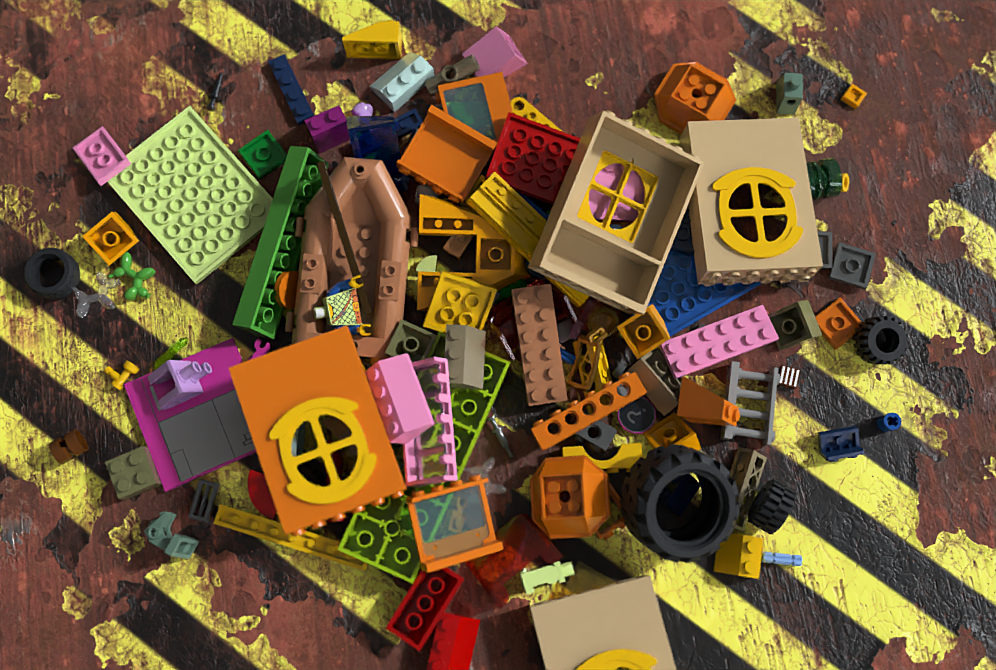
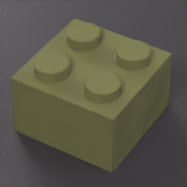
[105,446,162,500]

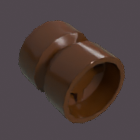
[49,429,89,465]

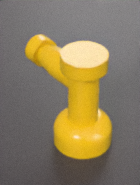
[104,360,140,390]

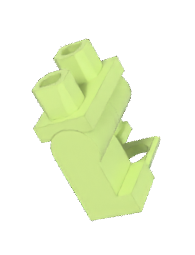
[519,561,575,595]

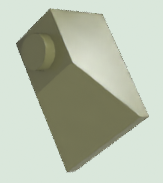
[385,319,437,375]

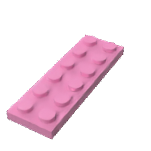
[660,305,779,380]

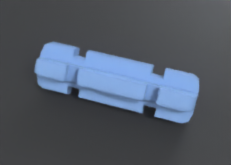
[762,552,802,566]

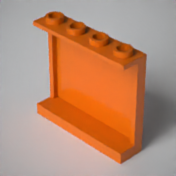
[397,105,497,205]

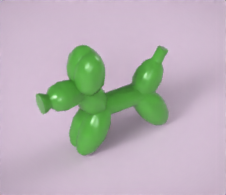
[108,252,155,300]

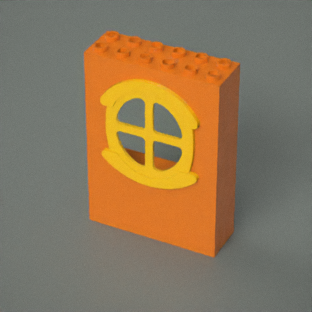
[228,325,407,537]

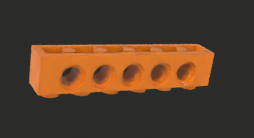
[531,372,647,452]

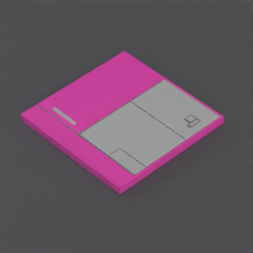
[124,338,257,492]

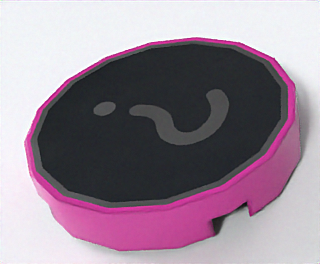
[617,396,656,434]

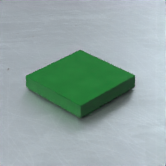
[238,129,287,180]

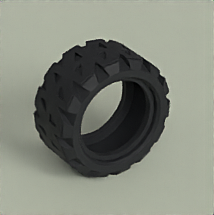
[620,444,740,563]

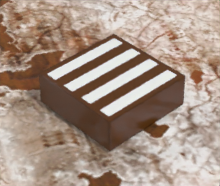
[779,365,801,389]

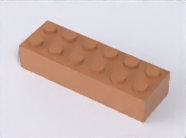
[511,284,568,406]

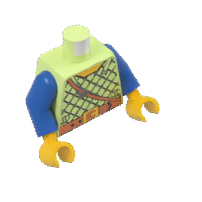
[313,275,371,336]

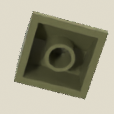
[768,300,823,351]

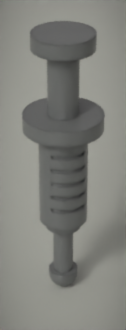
[487,415,513,458]

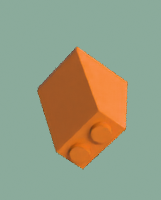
[677,377,740,427]

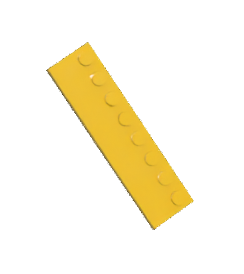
[466,172,589,307]

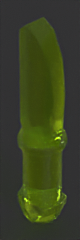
[154,337,188,370]

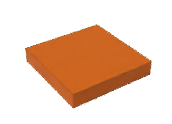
[815,297,861,350]

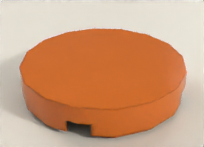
[274,271,298,309]

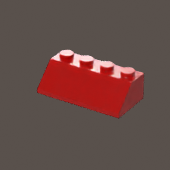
[386,567,464,651]
[427,611,480,670]

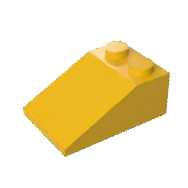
[342,20,402,59]

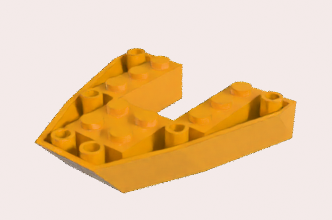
[417,194,530,311]

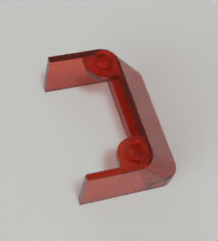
[485,279,578,360]

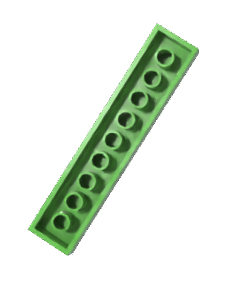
[232,146,329,339]

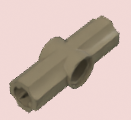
[425,55,480,96]

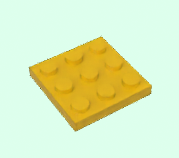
[423,270,497,333]

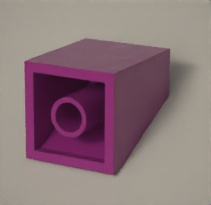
[304,105,353,154]

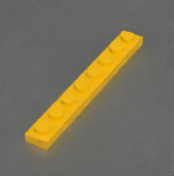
[213,504,368,571]

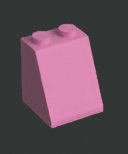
[462,26,527,78]

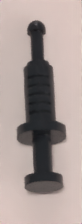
[206,72,224,112]

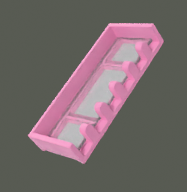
[403,357,457,487]

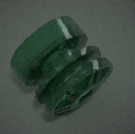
[806,158,842,200]

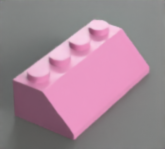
[365,353,435,444]

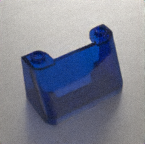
[346,116,410,192]

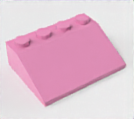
[589,164,644,222]

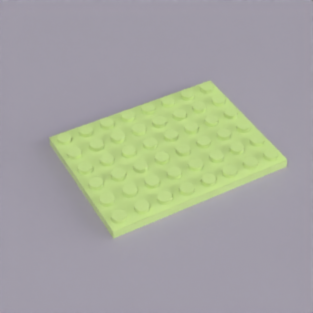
[107,106,273,285]

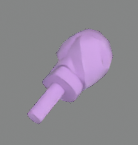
[352,102,375,130]

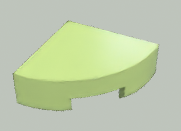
[416,255,437,273]

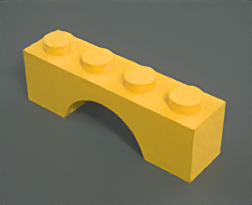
[561,443,643,473]

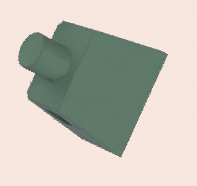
[776,73,803,114]

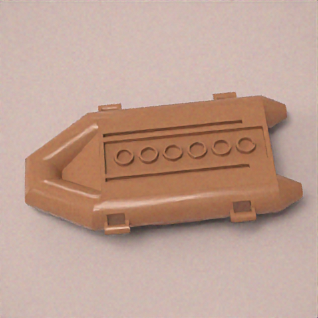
[285,157,419,366]

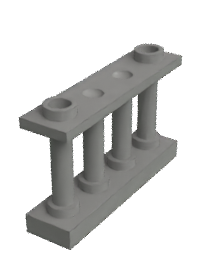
[720,361,780,447]

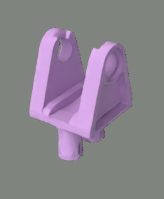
[147,360,212,410]

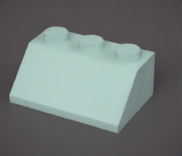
[370,52,434,112]

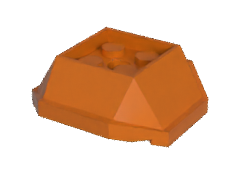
[654,62,736,135]
[530,455,611,539]

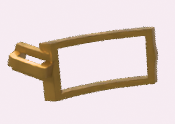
[567,326,608,392]

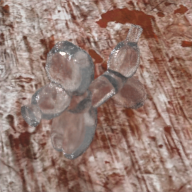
[72,272,121,318]
[464,457,507,510]

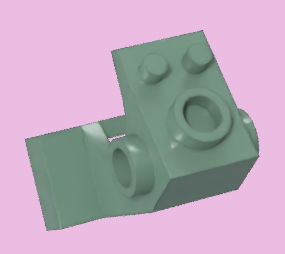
[144,511,199,559]

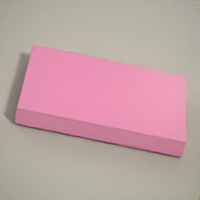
[73,126,132,186]

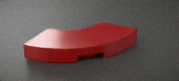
[247,470,277,520]

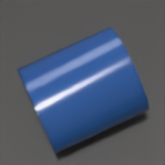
[877,412,901,432]

